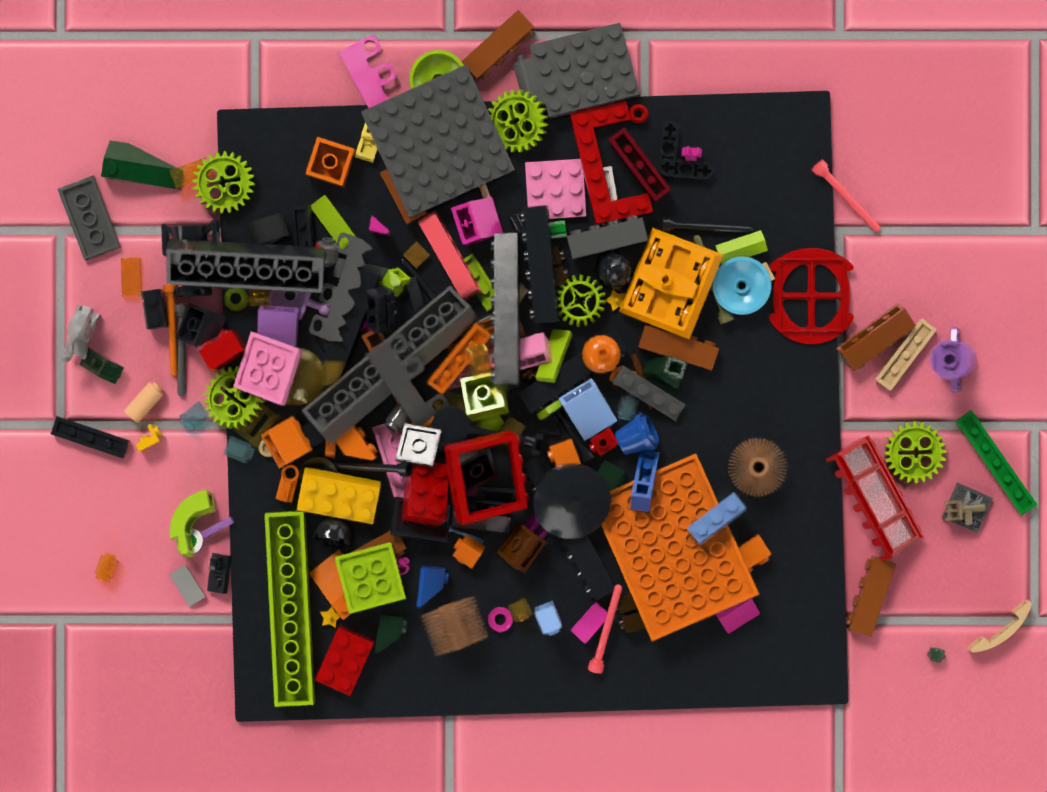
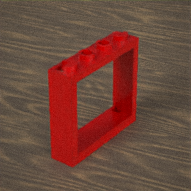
[444,430,529,525]

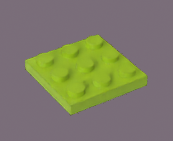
[334,542,406,614]

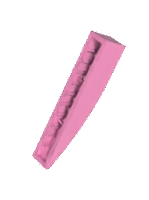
[446,332,552,391]

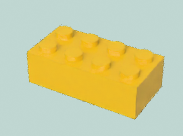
[297,467,381,524]

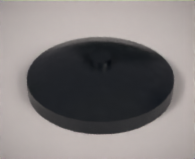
[533,463,611,539]

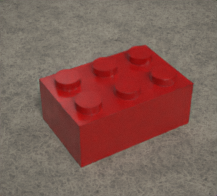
[402,463,449,526]
[315,625,375,696]

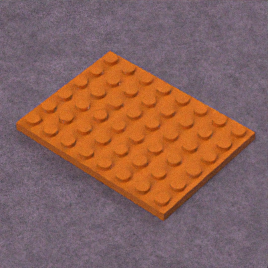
[602,454,759,641]

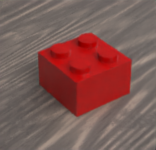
[199,329,247,371]

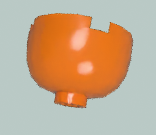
[582,335,620,374]

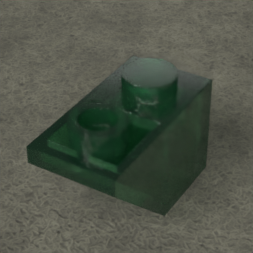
[642,356,687,389]

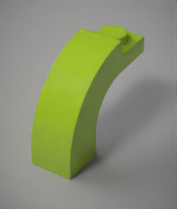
[170,490,216,558]

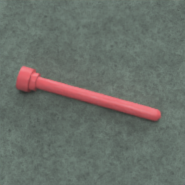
[811,159,881,232]
[588,584,622,673]

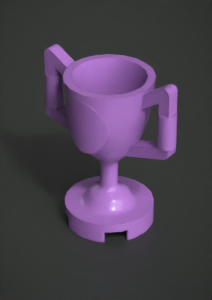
[930,327,977,393]

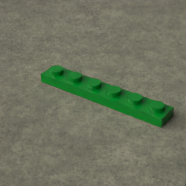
[955,410,1037,516]

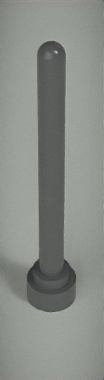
[175,304,188,396]

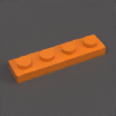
[427,322,491,394]

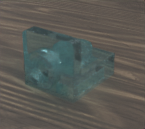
[179,401,210,431]

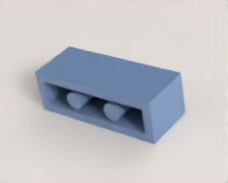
[687,493,746,546]

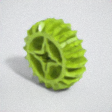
[557,275,606,327]

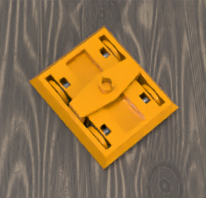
[619,228,723,339]

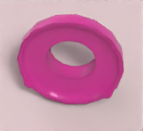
[488,607,513,633]

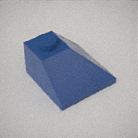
[417,565,449,607]

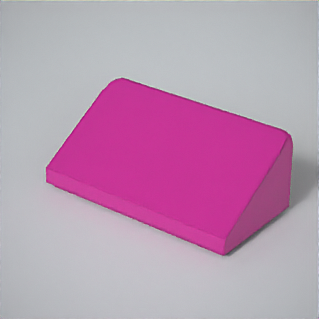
[369,216,391,236]
[571,602,607,644]

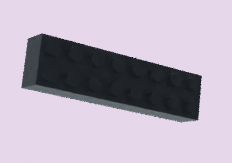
[167,239,325,293]

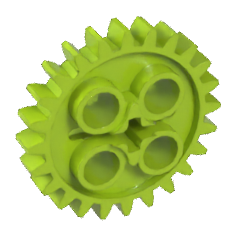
[488,90,548,152]
[192,151,255,214]
[203,366,265,429]
[883,421,947,483]

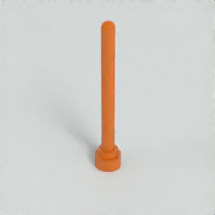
[163,284,178,376]

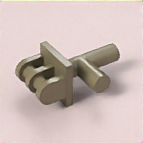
[944,500,986,525]

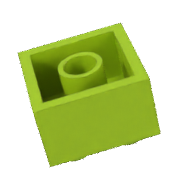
[460,372,509,422]

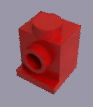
[589,428,619,456]

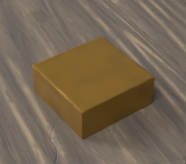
[403,242,430,269]

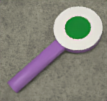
[177,516,234,554]

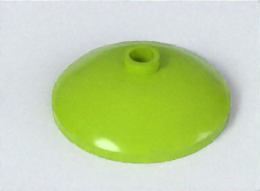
[409,50,464,89]

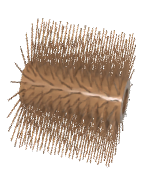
[728,438,788,496]
[422,597,488,656]

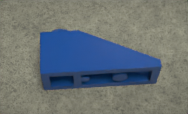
[630,450,659,512]

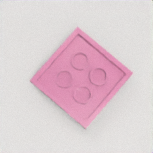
[525,159,586,219]
[234,332,302,405]

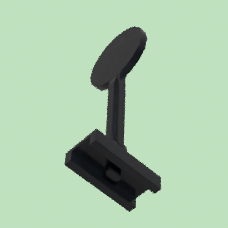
[432,407,544,455]

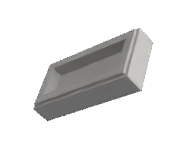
[169,564,206,607]

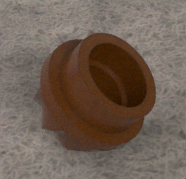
[520,366,538,385]

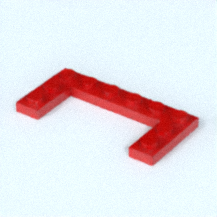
[570,101,653,225]

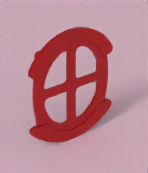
[769,248,854,344]

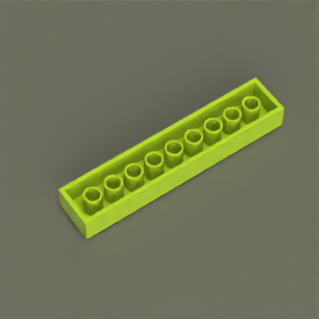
[265,511,315,707]

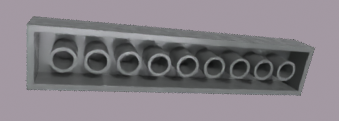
[302,286,479,445]

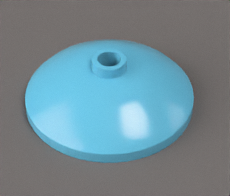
[713,257,771,315]

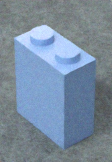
[559,378,617,441]

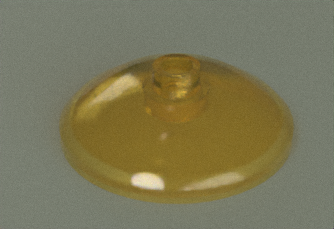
[286,348,325,406]

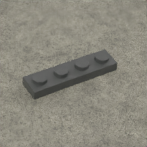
[612,365,685,421]

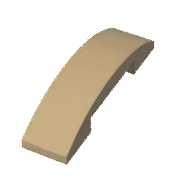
[967,599,1032,653]

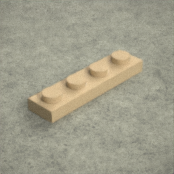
[874,318,937,391]

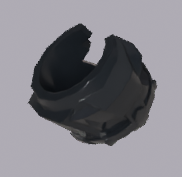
[594,250,633,291]

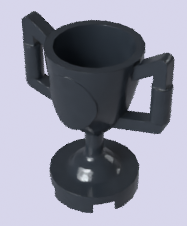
[161,220,220,297]

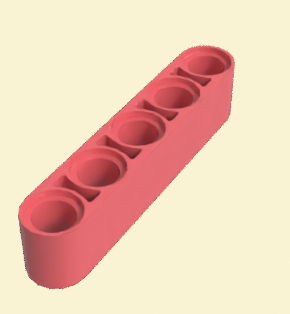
[418,210,481,301]

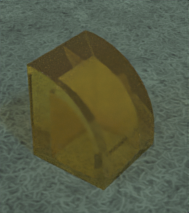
[322,360,345,385]

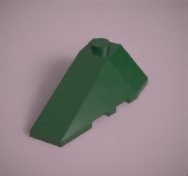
[101,140,183,190]

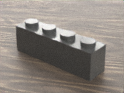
[567,215,648,260]

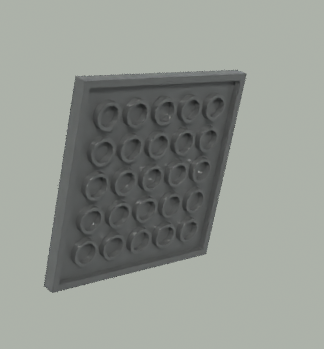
[361,64,515,218]

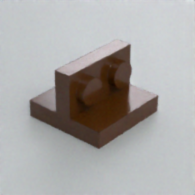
[497,521,547,573]

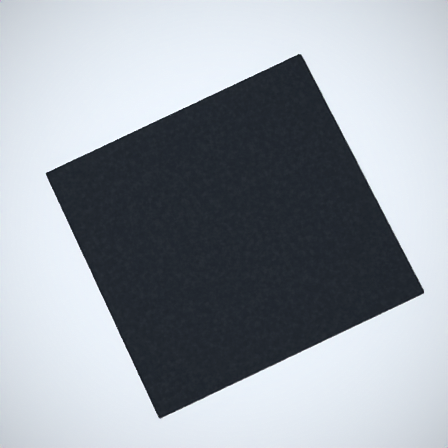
[217,91,848,722]

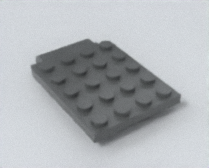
[513,23,640,119]

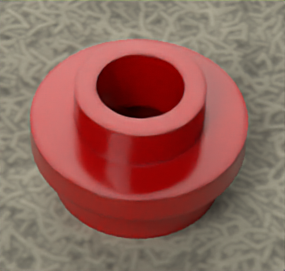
[629,104,648,124]

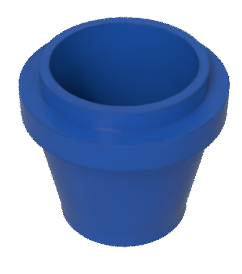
[615,413,659,455]

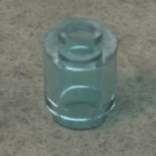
[617,392,640,421]

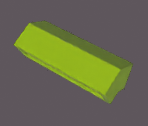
[716,230,768,265]

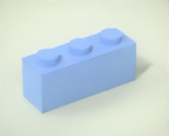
[535,600,562,636]

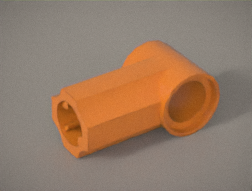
[276,463,300,503]

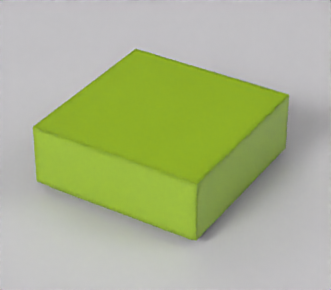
[536,400,562,420]

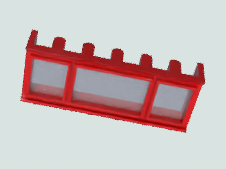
[826,435,924,561]

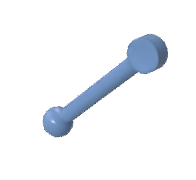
[449,525,484,544]

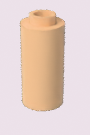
[124,382,164,423]

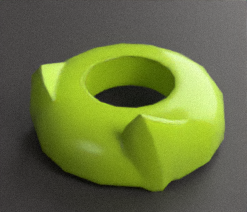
[224,288,249,311]

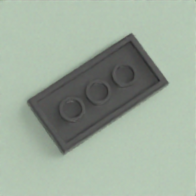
[58,176,121,261]

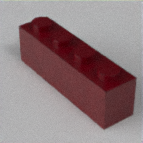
[608,128,671,203]

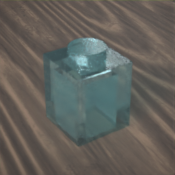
[223,436,255,463]

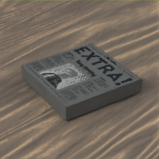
[942,482,993,533]

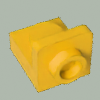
[135,424,162,451]

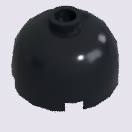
[313,517,352,549]

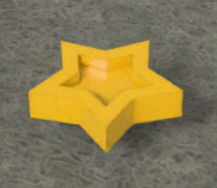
[605,290,626,311]
[320,607,340,628]

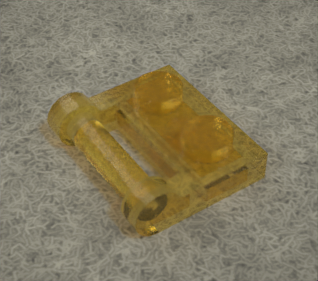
[232,403,280,448]

